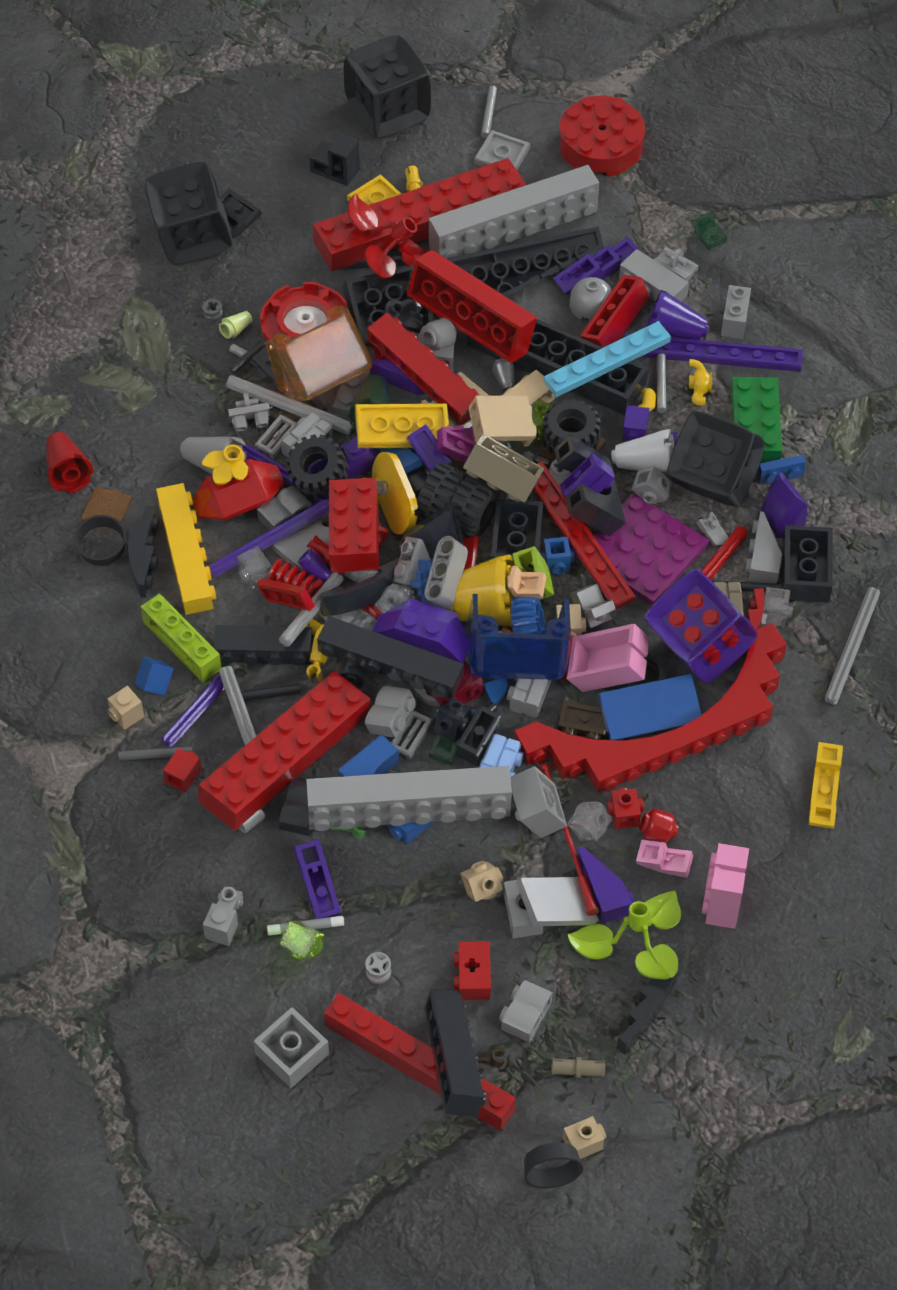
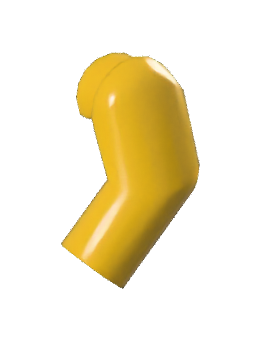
[637,388,656,412]

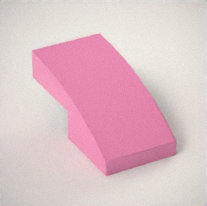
[636,840,693,878]

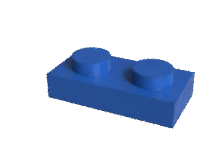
[757,455,806,484]

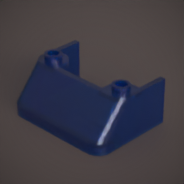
[468,594,571,680]

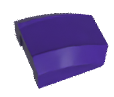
[761,472,809,539]

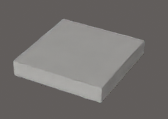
[474,130,530,170]

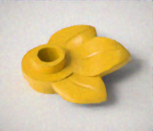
[202,445,248,485]

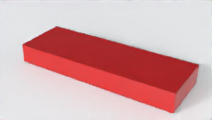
[256,578,316,611]

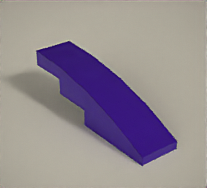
[553,237,640,295]

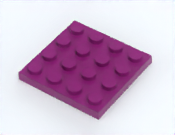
[577,493,709,605]

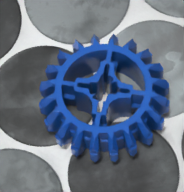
[510,597,547,658]

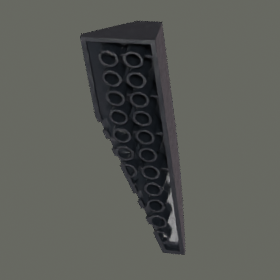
[343,226,604,345]

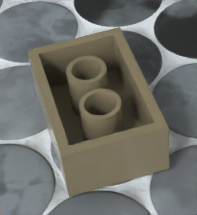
[463,434,544,503]

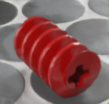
[268,558,322,598]

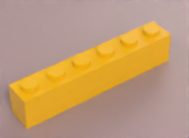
[156,483,216,615]

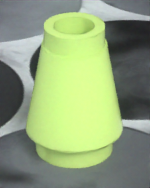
[219,311,252,339]

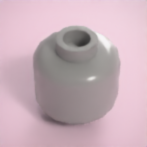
[423,318,457,350]

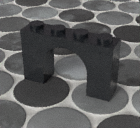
[554,435,626,536]

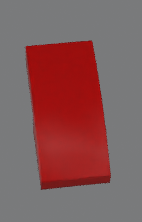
[747,588,764,629]

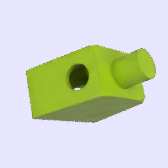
[513,546,554,600]

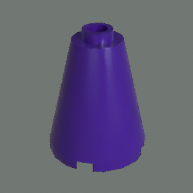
[646,290,710,340]

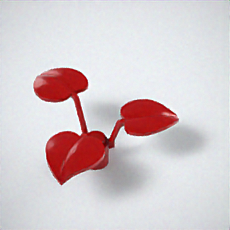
[348,193,427,279]

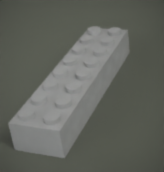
[429,165,599,258]
[306,766,512,831]

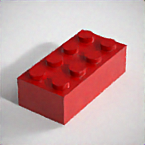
[329,478,379,572]

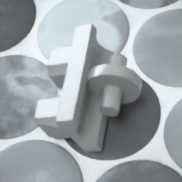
[654,247,698,281]
[228,393,270,432]

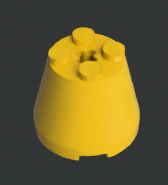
[450,555,515,627]

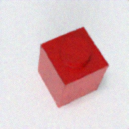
[163,748,201,793]

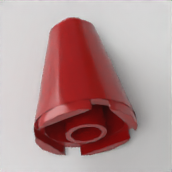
[46,432,94,493]

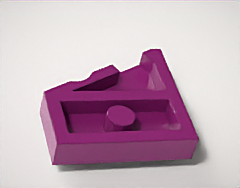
[437,426,476,463]

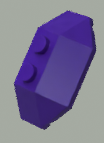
[373,598,470,663]

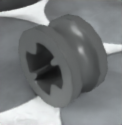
[202,299,223,320]

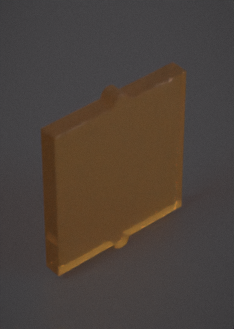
[82,487,132,529]

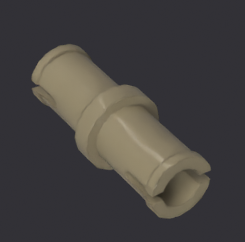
[551,1057,605,1078]

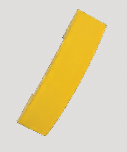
[809,742,843,829]

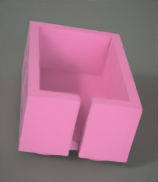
[567,624,649,692]
[702,843,749,929]

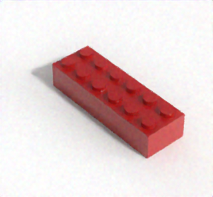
[407,250,537,363]

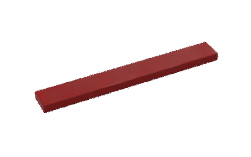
[532,462,636,611]

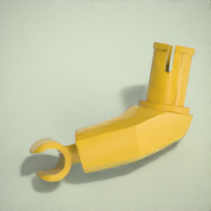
[306,618,328,682]

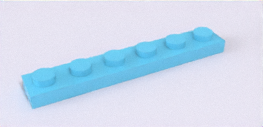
[544,321,671,397]

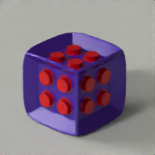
[645,569,758,683]

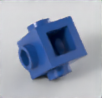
[540,537,574,575]

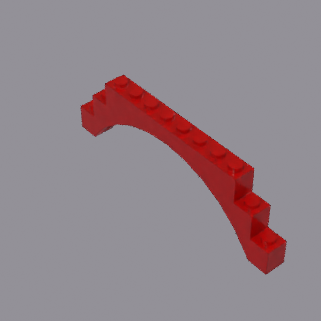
[514,623,787,793]

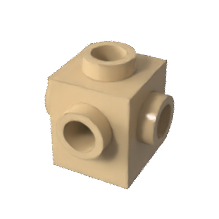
[460,861,503,902]

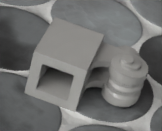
[203,886,243,946]

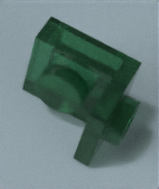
[694,211,727,250]

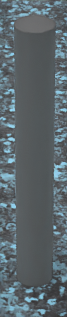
[118,746,193,761]

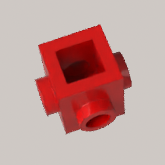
[607,788,644,829]

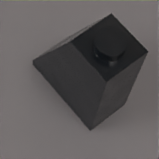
[399,503,465,559]

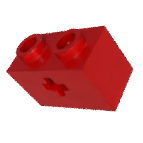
[454,941,491,1000]

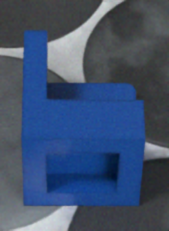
[135,657,174,695]

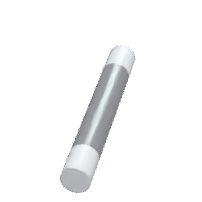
[267,916,344,936]

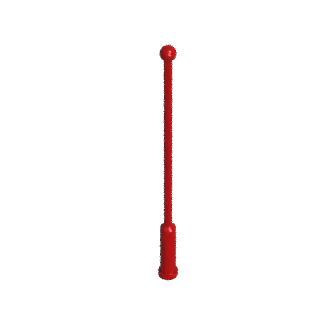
[540,763,599,916]

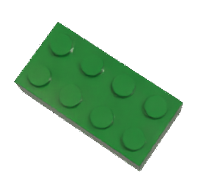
[730,377,782,467]

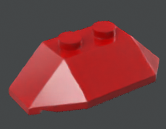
[192,459,285,520]

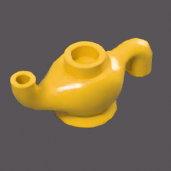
[689,359,712,406]

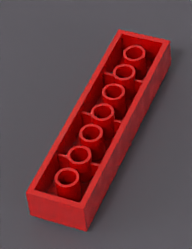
[198,671,371,831]

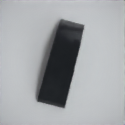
[320,559,399,616]

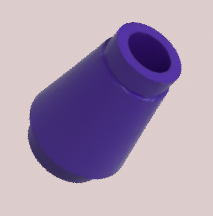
[297,549,332,583]

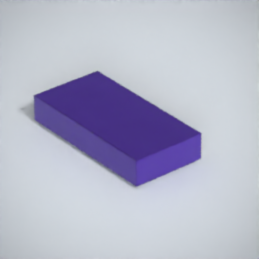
[406,424,452,472]

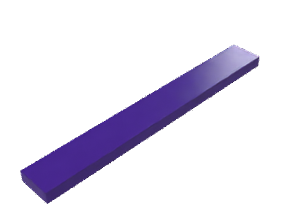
[624,333,803,372]

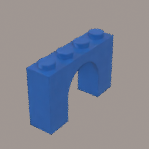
[338,735,435,845]

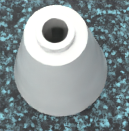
[611,429,674,475]

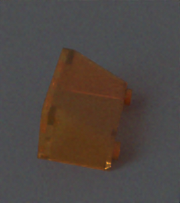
[265,305,373,401]

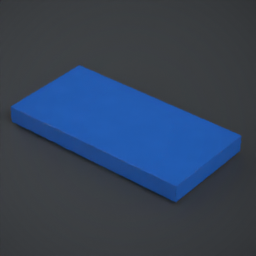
[598,674,702,740]

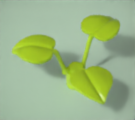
[568,891,681,979]

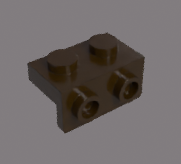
[557,701,607,740]

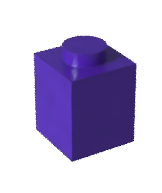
[622,405,650,441]

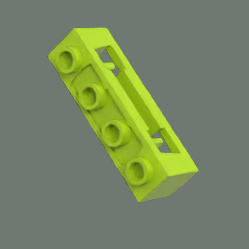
[141,593,221,683]

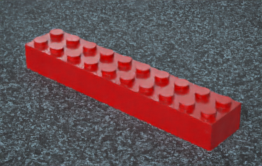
[313,158,527,272]

